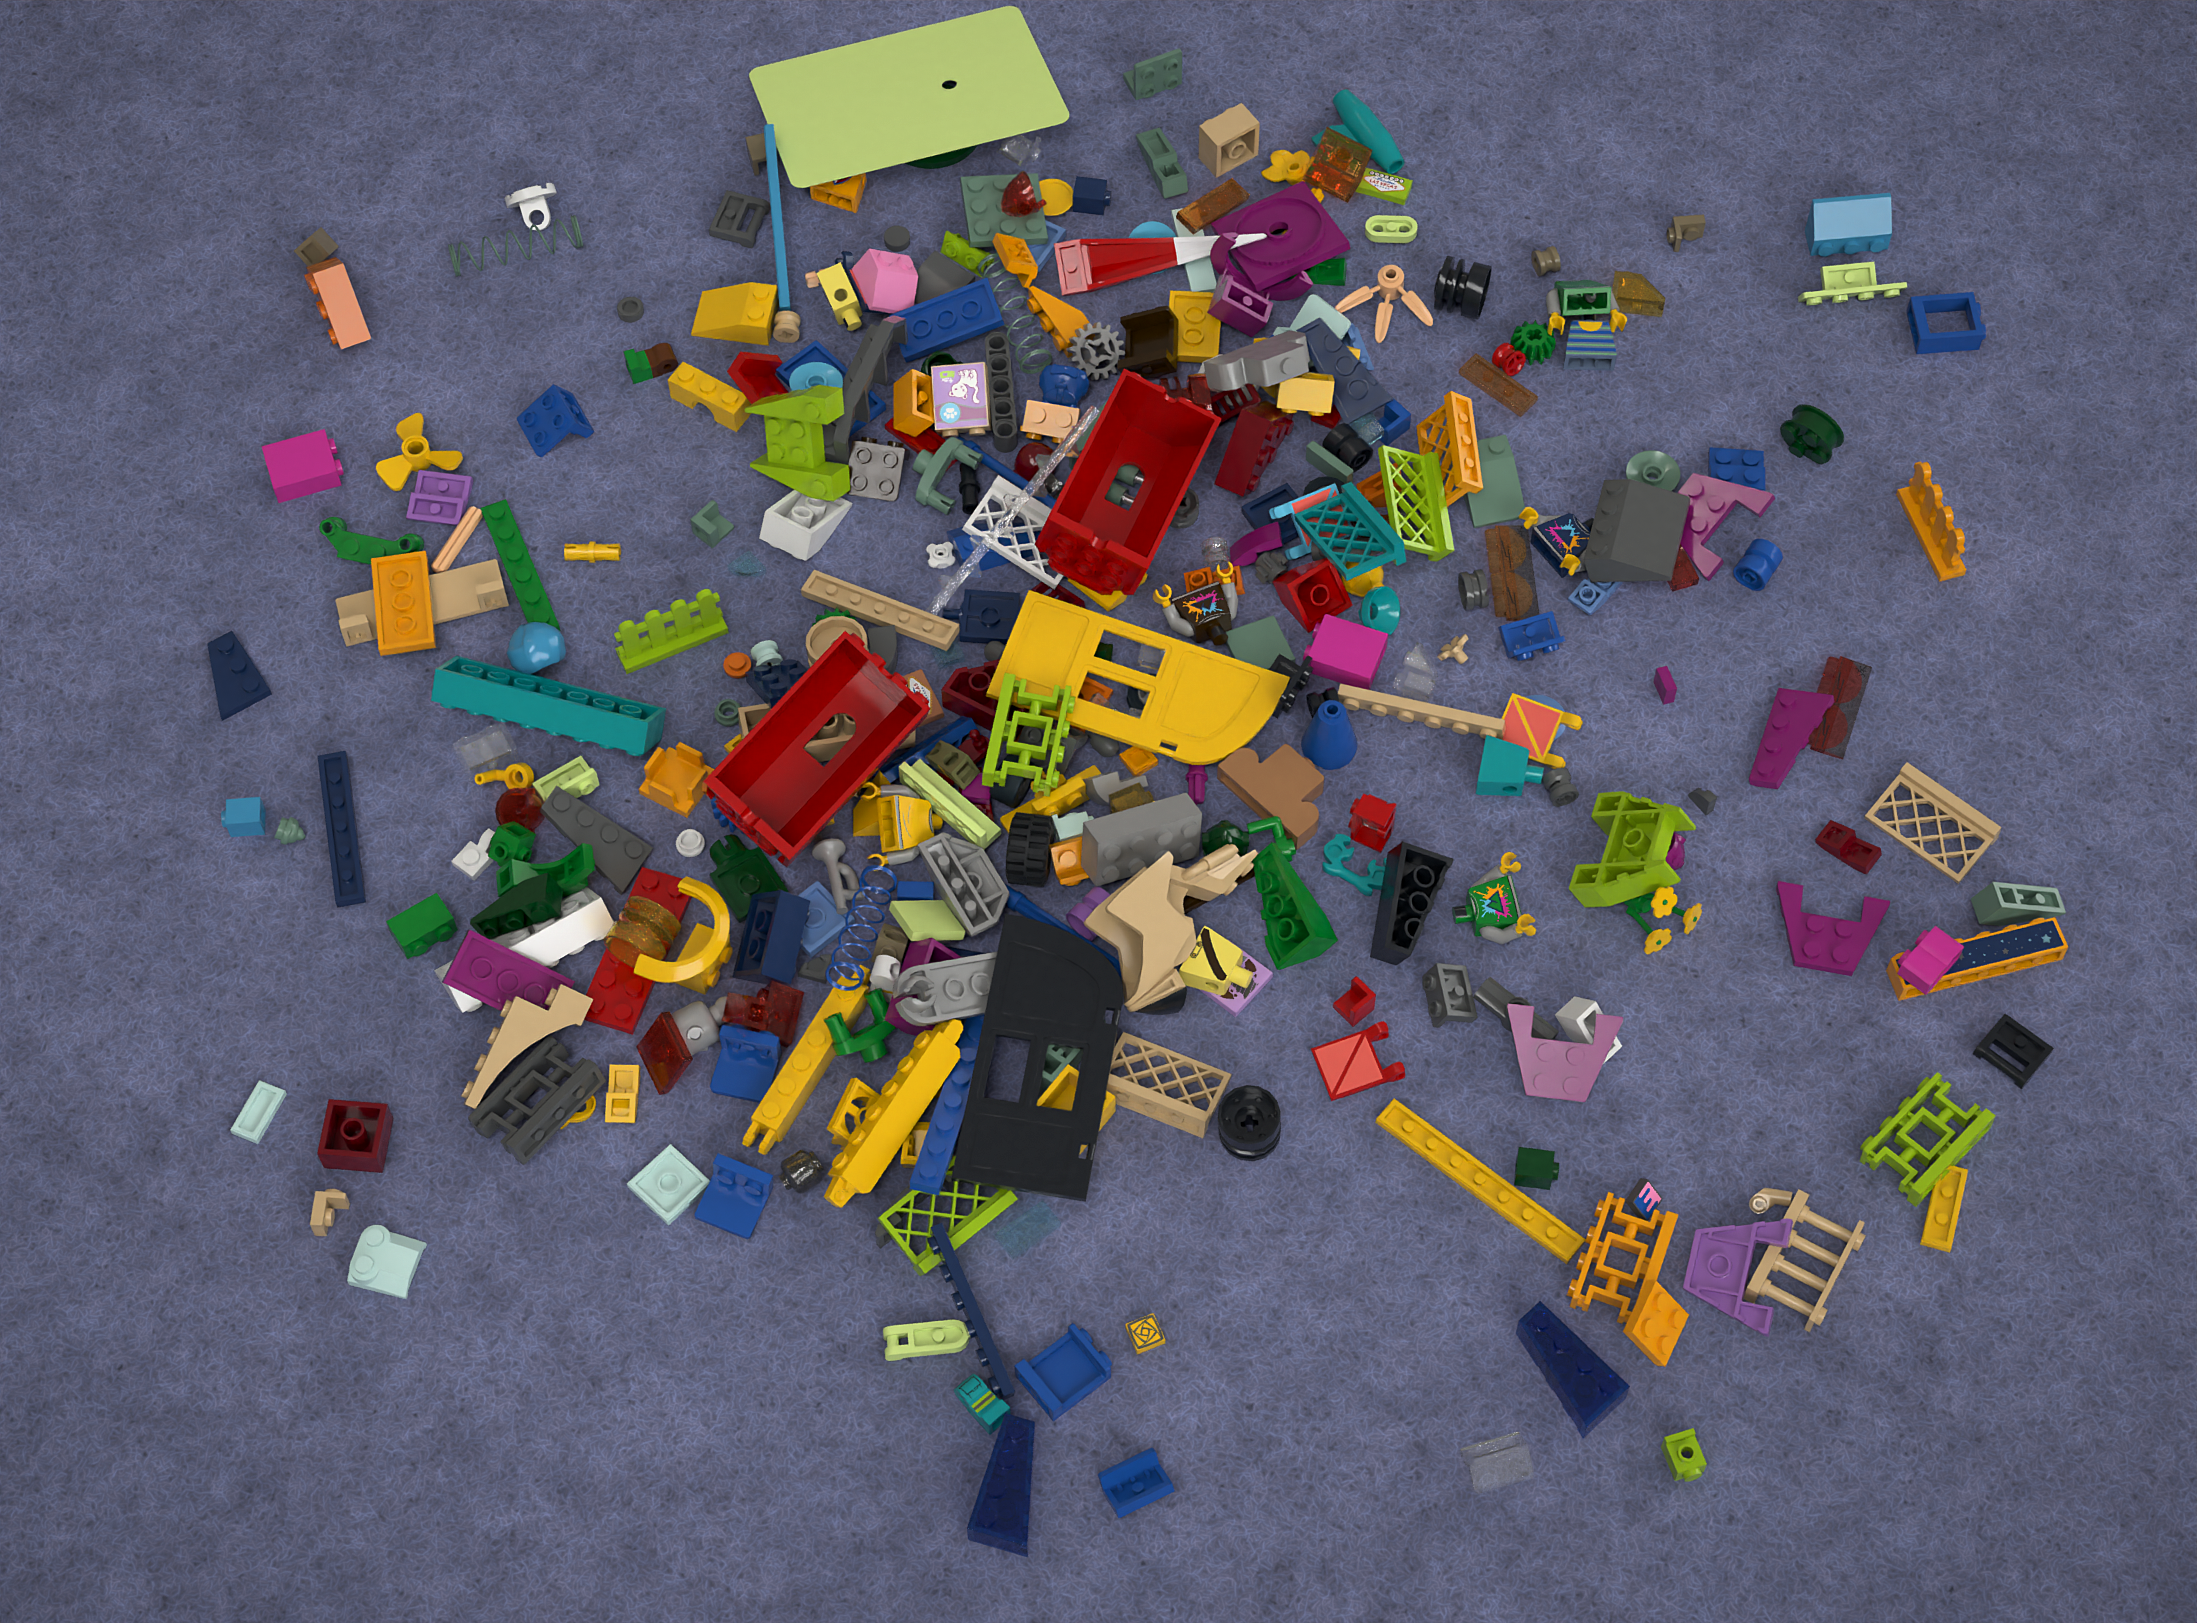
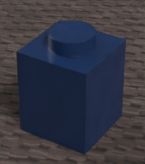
[1073,176,1112,215]

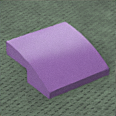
[406,470,473,526]

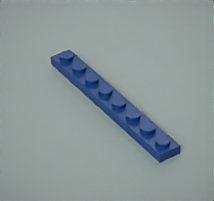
[910,1015,984,1196]

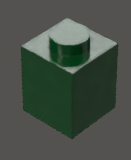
[1514,1147,1559,1190]

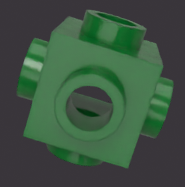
[488,821,536,867]

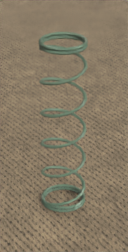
[448,215,583,277]
[977,253,1052,374]

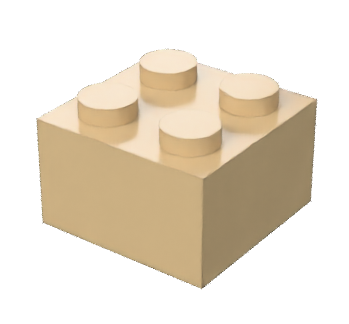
[1199,103,1260,178]

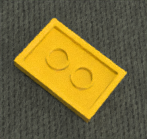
[1169,290,1221,363]

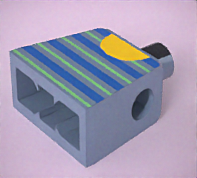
[1563,314,1617,371]

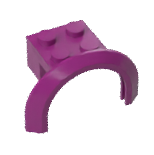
[1207,232,1313,337]

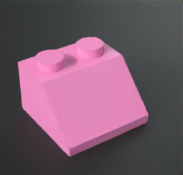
[852,249,918,314]

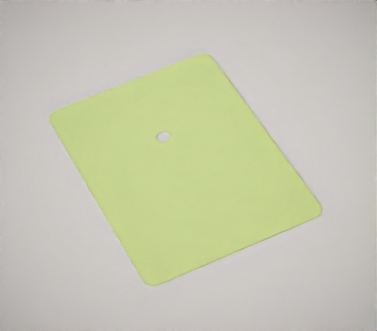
[749,6,1069,188]

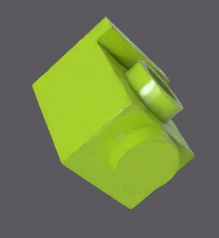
[1661,1428,1707,1482]

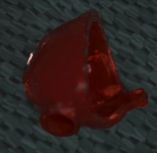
[1001,171,1047,217]
[495,788,545,833]

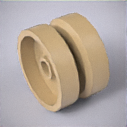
[806,616,869,668]

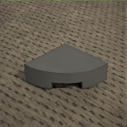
[1688,788,1717,816]
[798,954,835,984]

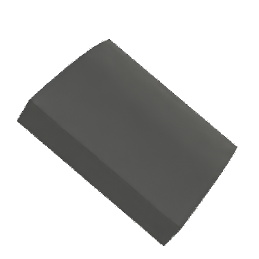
[914,250,975,304]

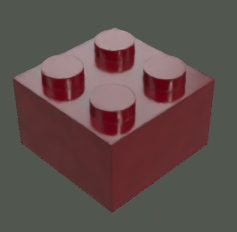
[317,1099,394,1173]

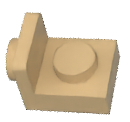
[310,1189,350,1236]

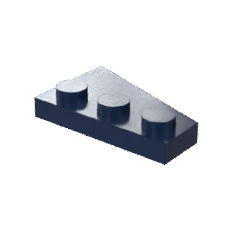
[207,631,272,721]

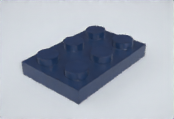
[745,659,807,709]

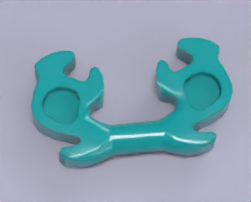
[1322,834,1387,896]

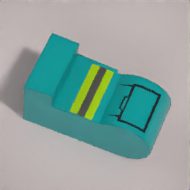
[954,1374,1011,1435]

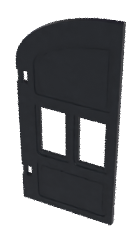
[951,914,1123,1202]

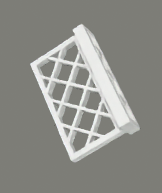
[962,475,1064,590]

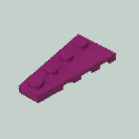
[1749,688,1835,789]

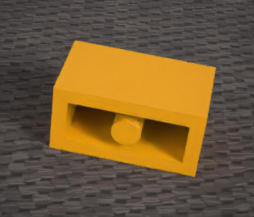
[893,369,934,437]

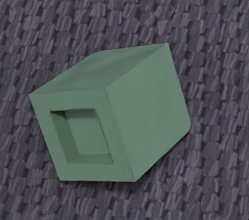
[690,500,734,548]

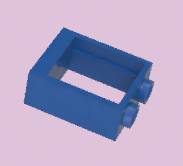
[1906,292,1986,354]

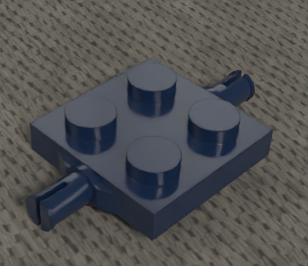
[942,589,1020,645]

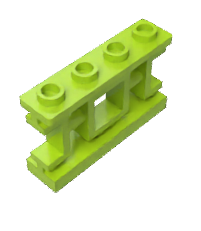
[982,673,1076,797]
[1860,1072,1996,1207]

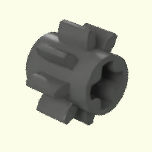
[1255,551,1288,584]

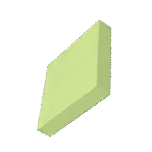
[889,900,965,941]

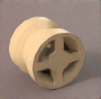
[773,311,801,343]

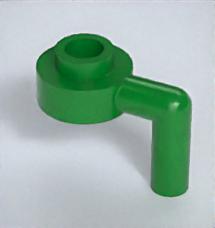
[1246,816,1296,862]

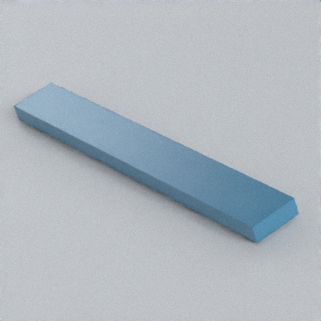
[763,124,791,312]

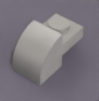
[1082,771,1148,806]

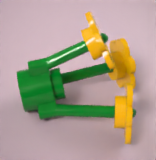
[1623,886,1702,954]

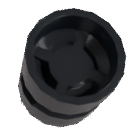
[1322,423,1373,473]

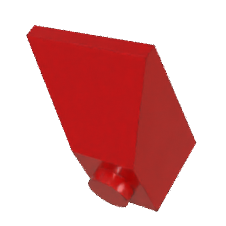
[1272,558,1353,633]

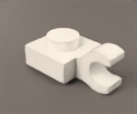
[451,829,495,881]

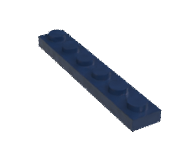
[317,751,366,908]
[927,1223,1015,1401]

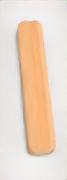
[431,506,483,573]

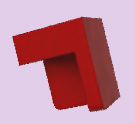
[1333,976,1376,1027]

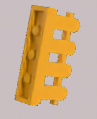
[1896,462,1966,582]

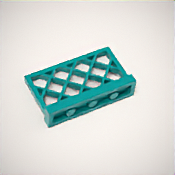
[1294,482,1406,581]

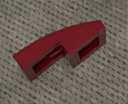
[1815,820,1882,875]

